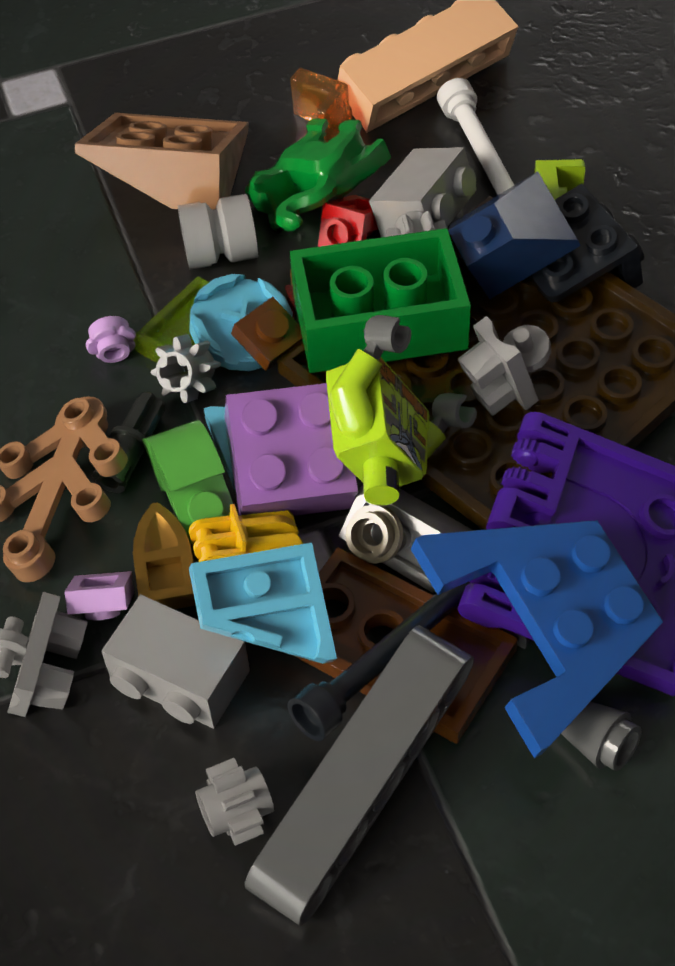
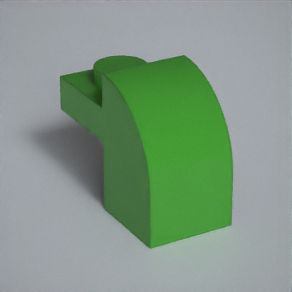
[142,420,233,544]

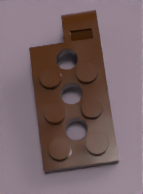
[293,547,518,744]

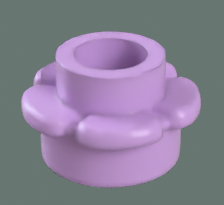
[86,316,137,363]

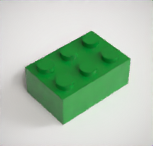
[290,228,471,373]

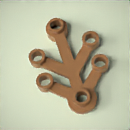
[0,396,128,582]

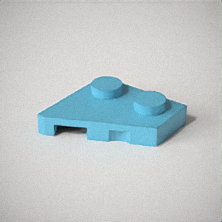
[189,542,337,664]

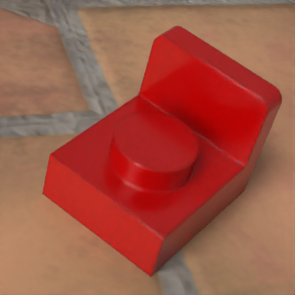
[318,195,378,247]

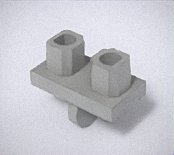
[458,316,551,416]
[0,592,88,717]

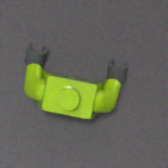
[326,315,477,505]

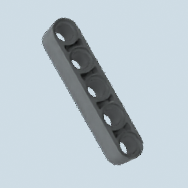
[245,625,474,926]

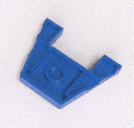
[411,520,663,758]

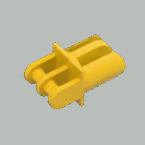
[188,504,304,562]

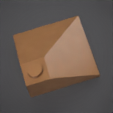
[75,113,249,210]

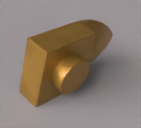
[133,502,196,609]

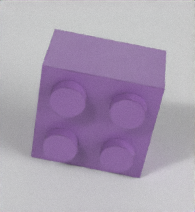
[224,383,358,516]

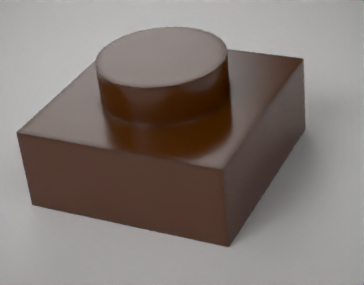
[231,296,302,371]

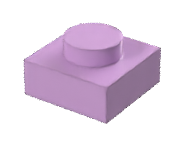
[65,571,134,620]

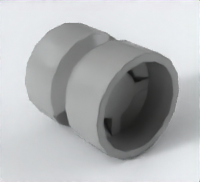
[177,194,258,270]

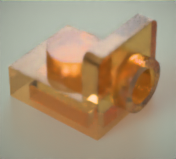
[290,68,352,142]

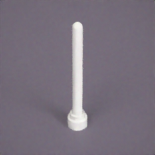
[437,78,514,195]

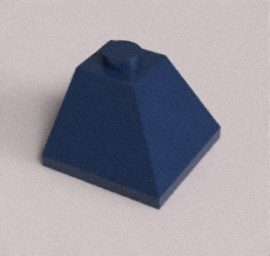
[448,171,581,299]

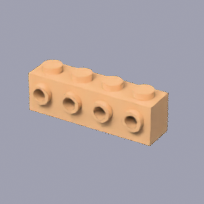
[335,0,518,133]

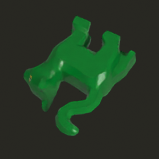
[245,119,391,231]

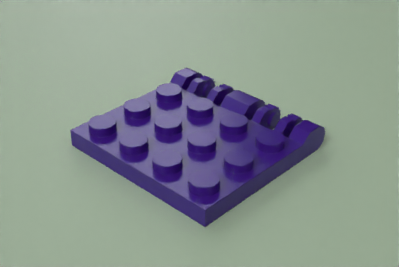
[458,412,675,697]

